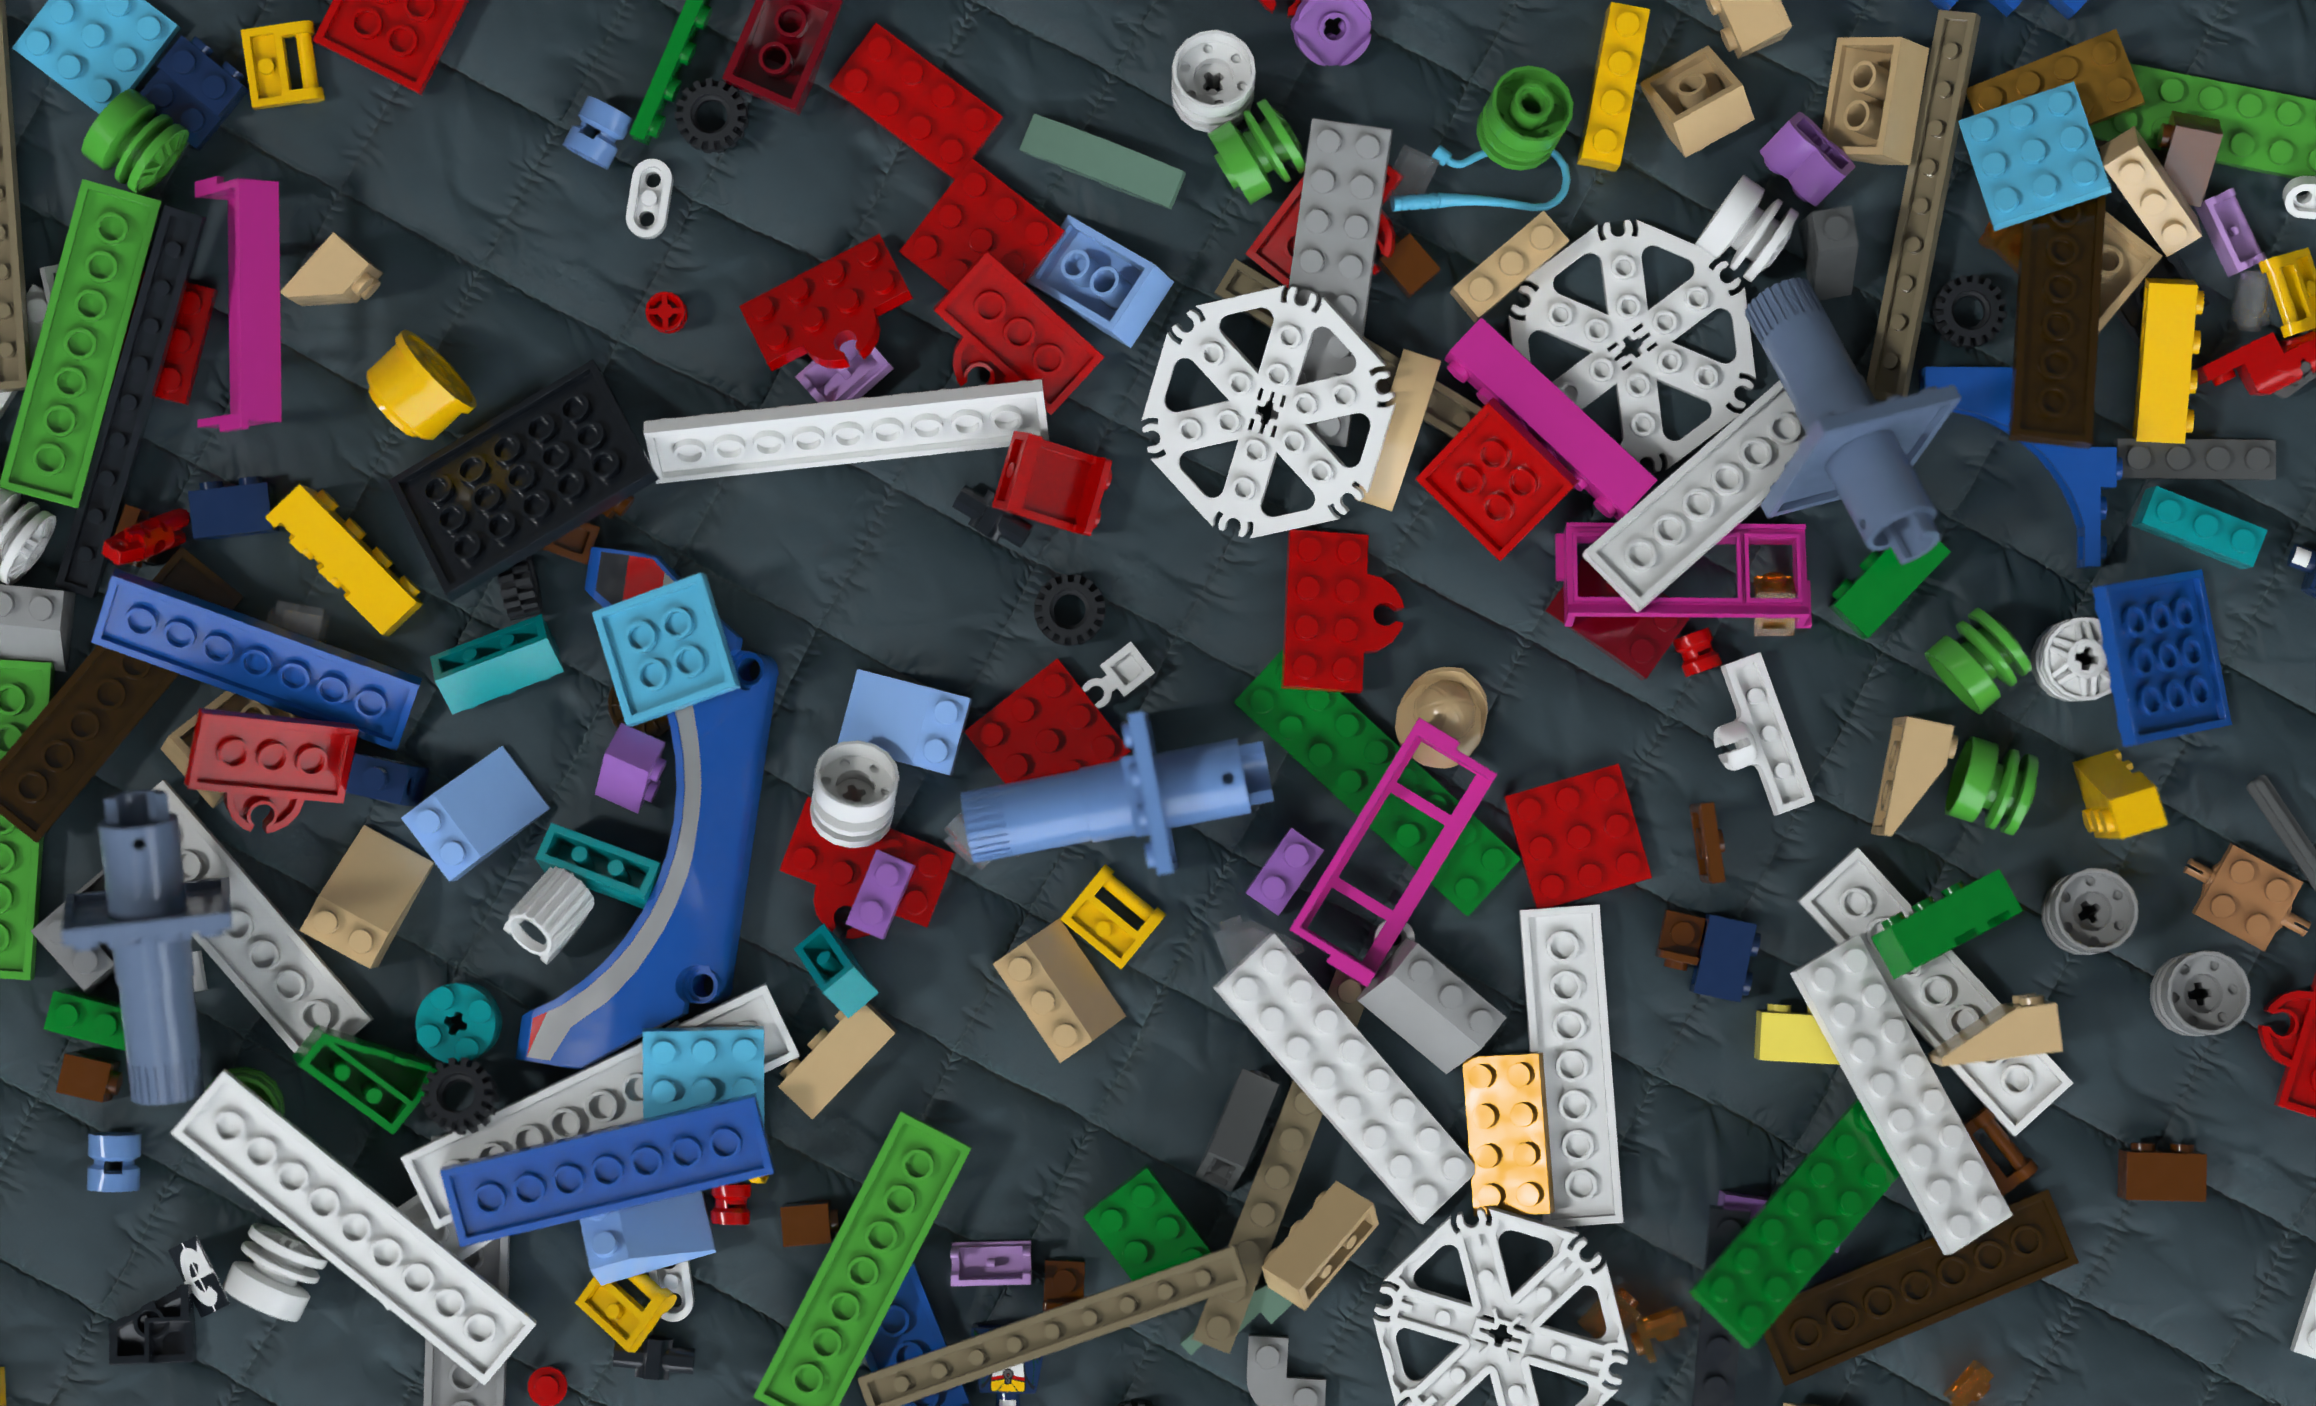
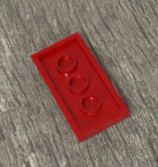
[829,23,1003,180]

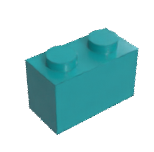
[794,923,879,1018]

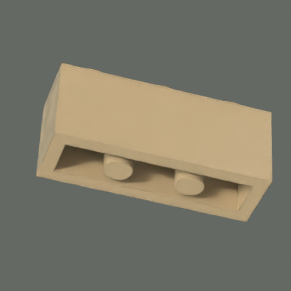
[2100,126,2202,257]
[1450,211,1570,323]
[778,1003,897,1120]
[1262,1181,1379,1311]

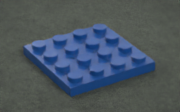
[2093,569,2232,747]

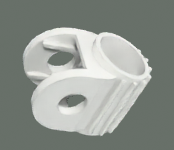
[503,866,595,965]

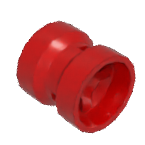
[1673,627,1723,677]
[710,1182,752,1225]

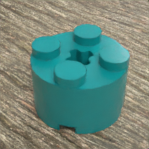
[415,982,503,1063]

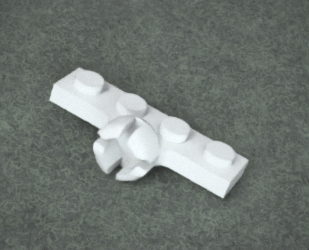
[1713,652,1815,816]

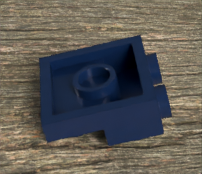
[140,35,249,151]

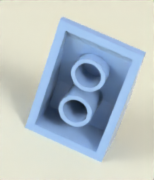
[1027,215,1174,348]
[837,669,972,776]
[401,746,551,882]
[579,1190,716,1286]

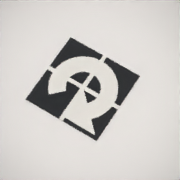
[168,1236,230,1318]

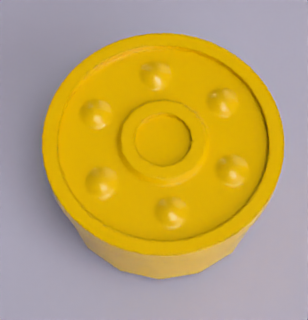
[366,330,477,440]

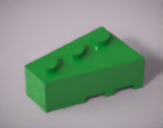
[1871,869,2023,980]
[293,1024,438,1135]

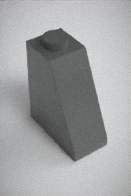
[1798,205,1858,301]
[1195,1069,1279,1192]

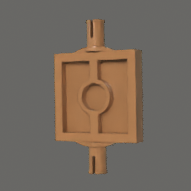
[2183,843,2311,952]

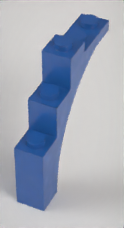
[1919,366,2123,569]

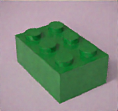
[1083,1164,1214,1280]

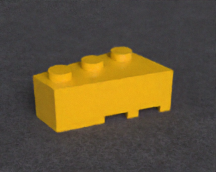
[2072,749,2168,839]

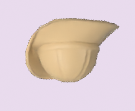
[1395,667,1488,769]

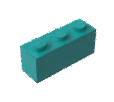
[2131,486,2268,569]
[430,614,564,715]
[535,823,662,909]

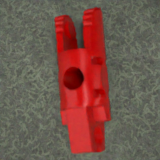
[102,508,190,565]

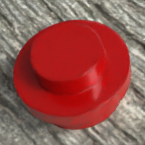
[527,1366,568,1406]

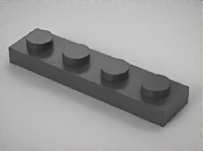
[2114,438,2276,481]

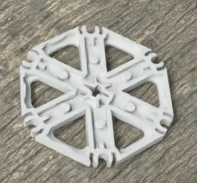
[1508,220,1756,473]
[1141,285,1396,539]
[1373,1206,1629,1406]

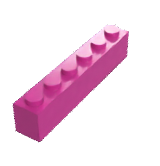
[1444,317,1657,521]

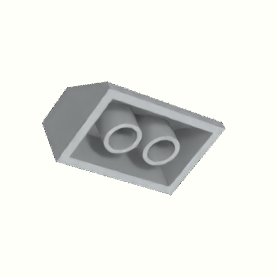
[0,584,76,672]
[1356,938,1507,1074]

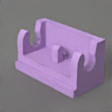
[2194,187,2267,278]
[795,340,894,403]
[950,1240,1032,1286]

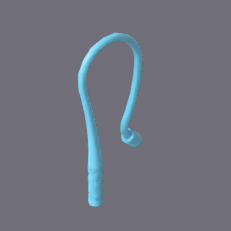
[1390,145,1571,212]

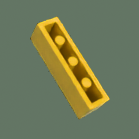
[1577,2,1650,172]
[2133,278,2204,444]

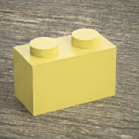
[1754,1004,1839,1065]

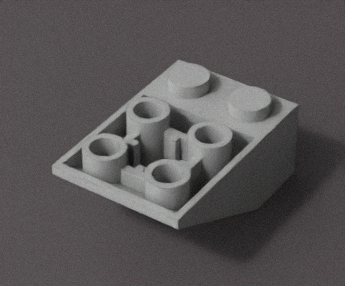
[31,870,115,995]

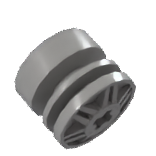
[2041,868,2138,955]
[2150,951,2250,1036]

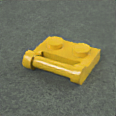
[241,20,325,110]
[2258,247,2316,338]
[1060,864,1167,970]
[575,1273,677,1353]

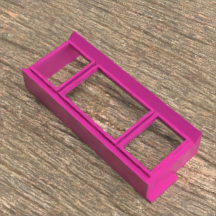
[195,176,282,432]
[1555,522,1812,628]
[1289,717,1497,987]

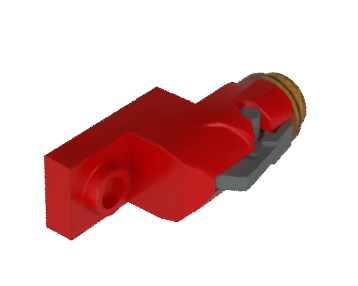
[2195,328,2316,399]

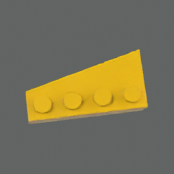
[265,484,423,637]

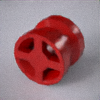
[645,291,688,334]

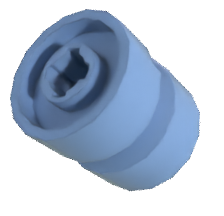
[562,96,634,169]
[87,1132,141,1192]

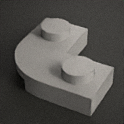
[1246,1334,1326,1406]

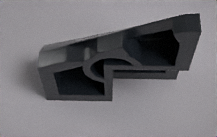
[109,1284,196,1366]

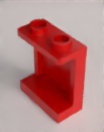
[992,431,1112,536]

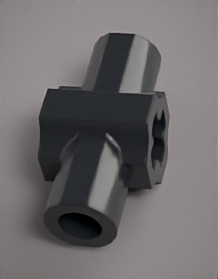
[953,485,1034,548]
[613,1335,695,1380]

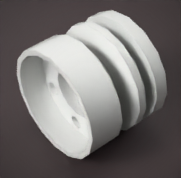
[1171,30,1256,133]
[1695,175,1799,282]
[0,488,57,585]
[2031,617,2111,702]
[810,740,899,848]
[222,1223,328,1322]

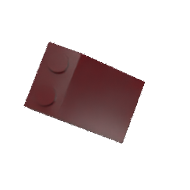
[722,0,843,116]
[1545,557,1690,680]

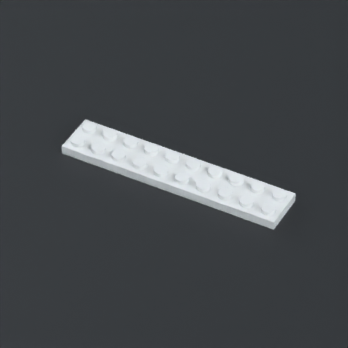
[644,379,1049,484]
[401,983,800,1230]
[171,1069,537,1386]

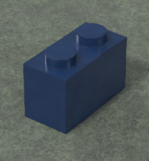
[188,476,280,541]
[1689,914,1761,1003]

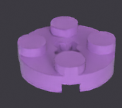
[1291,0,1372,66]

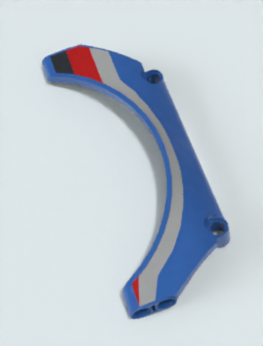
[515,547,779,1069]

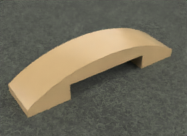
[1355,348,1441,511]

